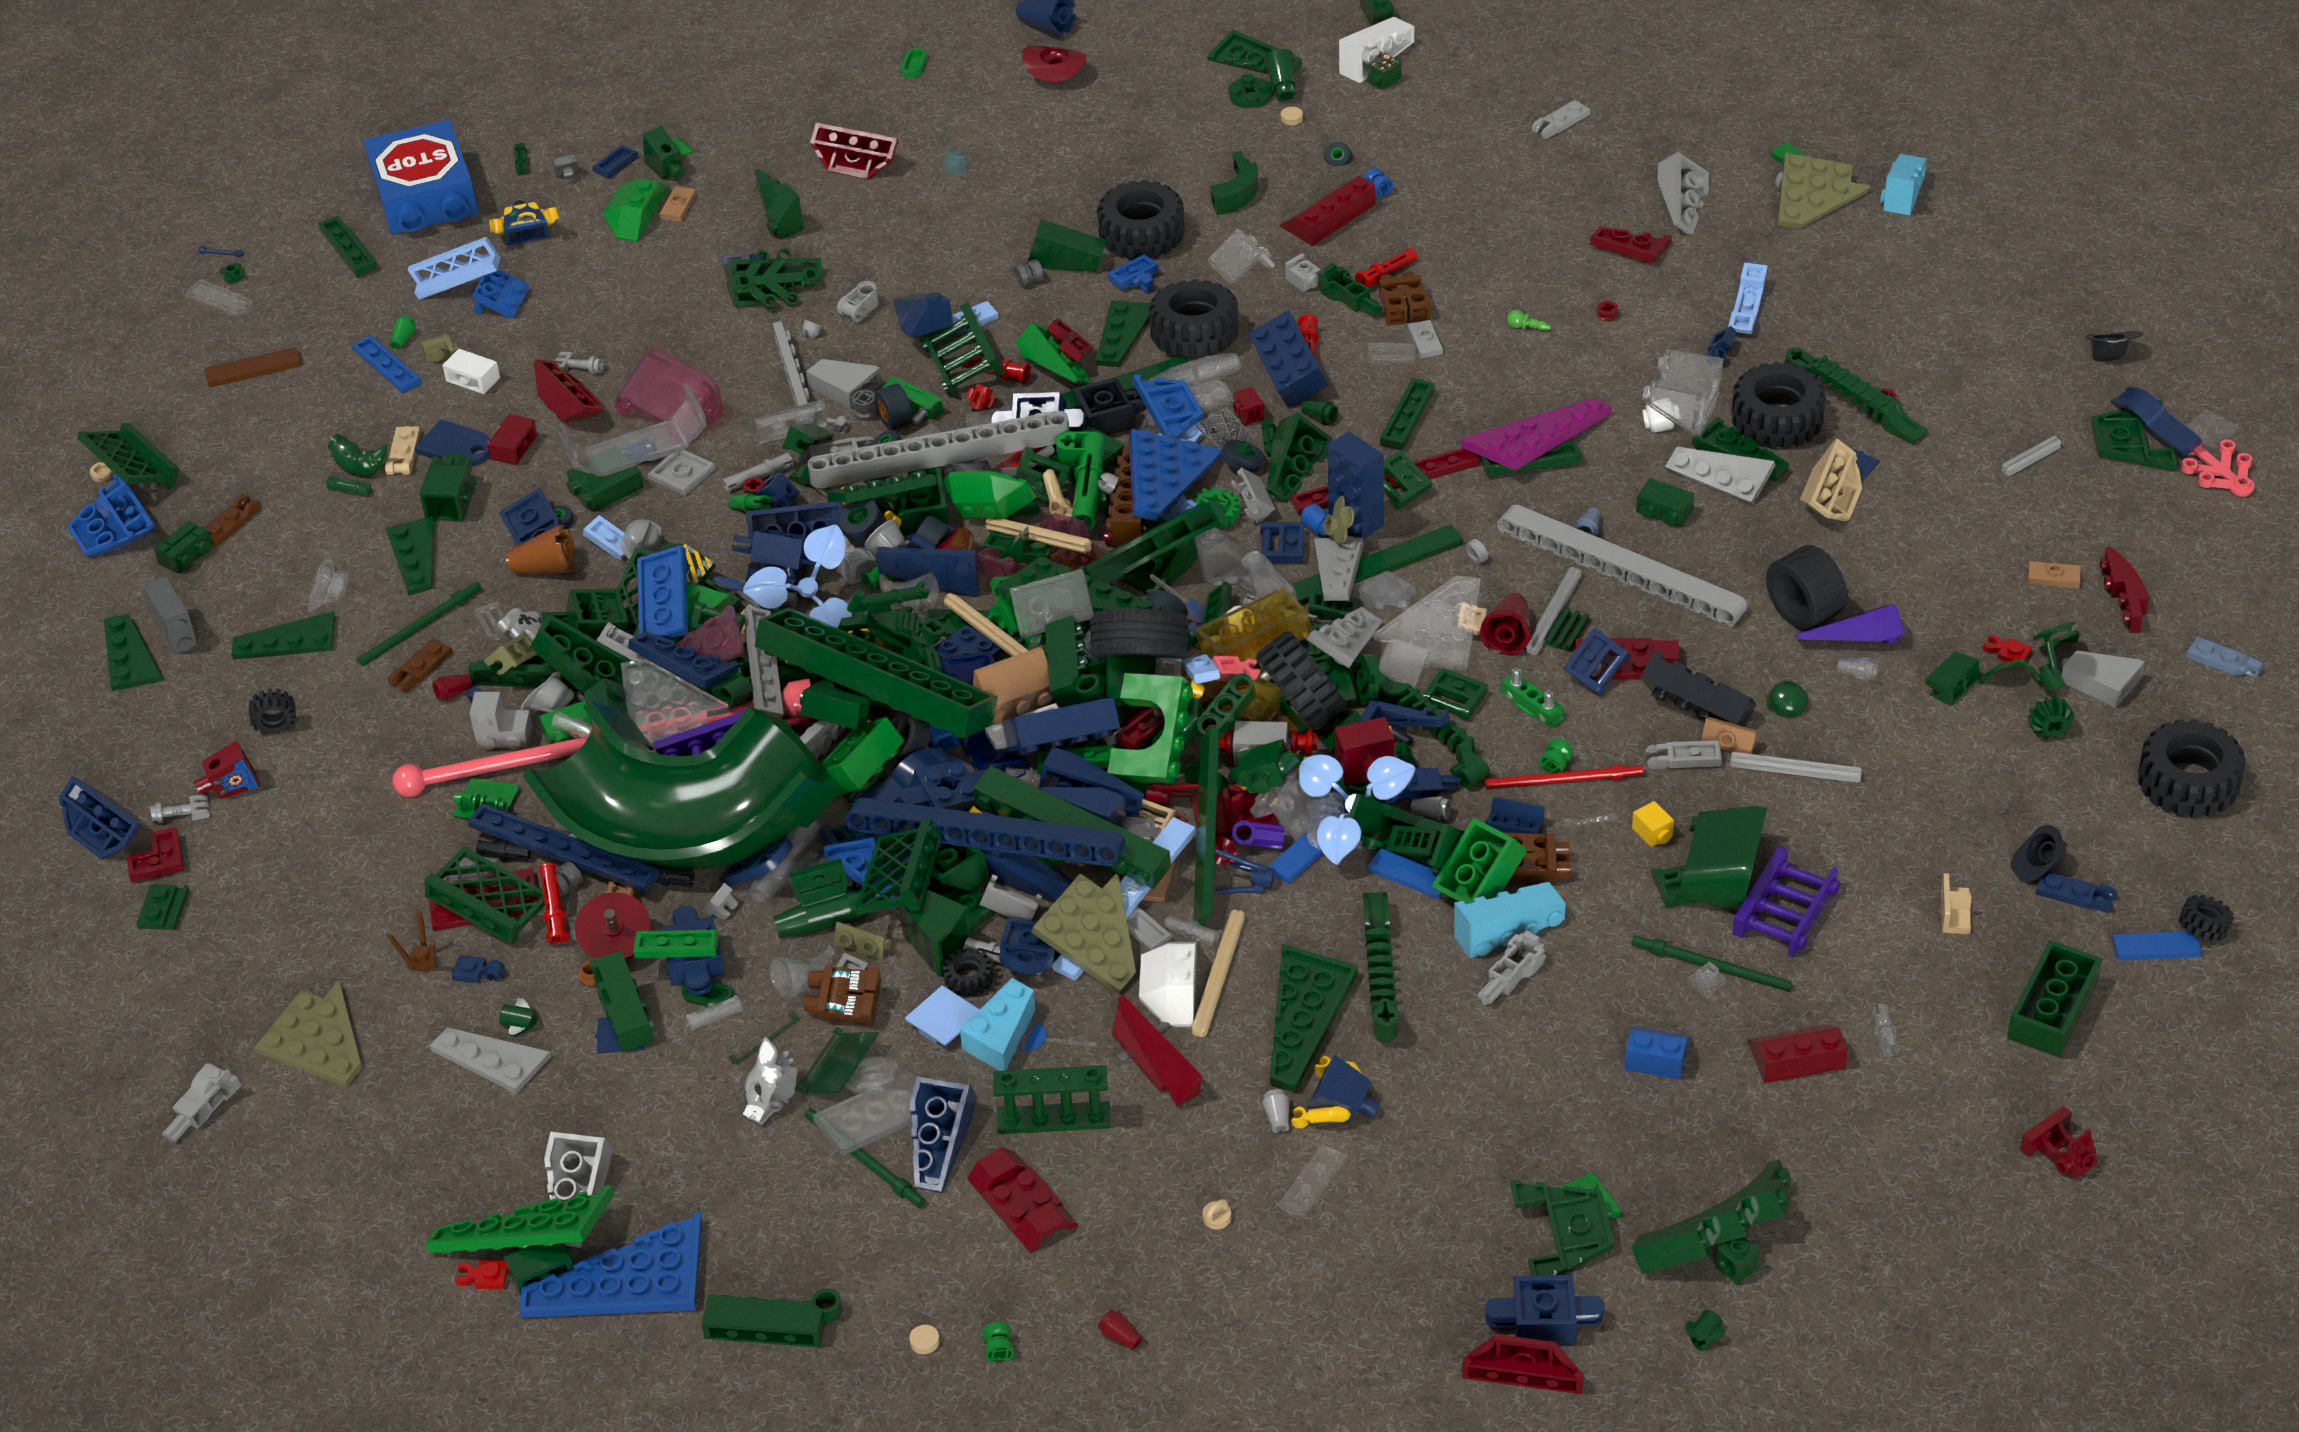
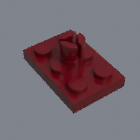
[1191,785,1277,838]

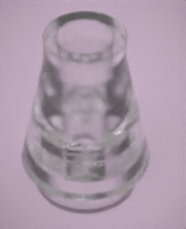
[1837,657,1878,682]

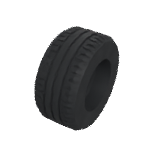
[1090,609,1189,663]

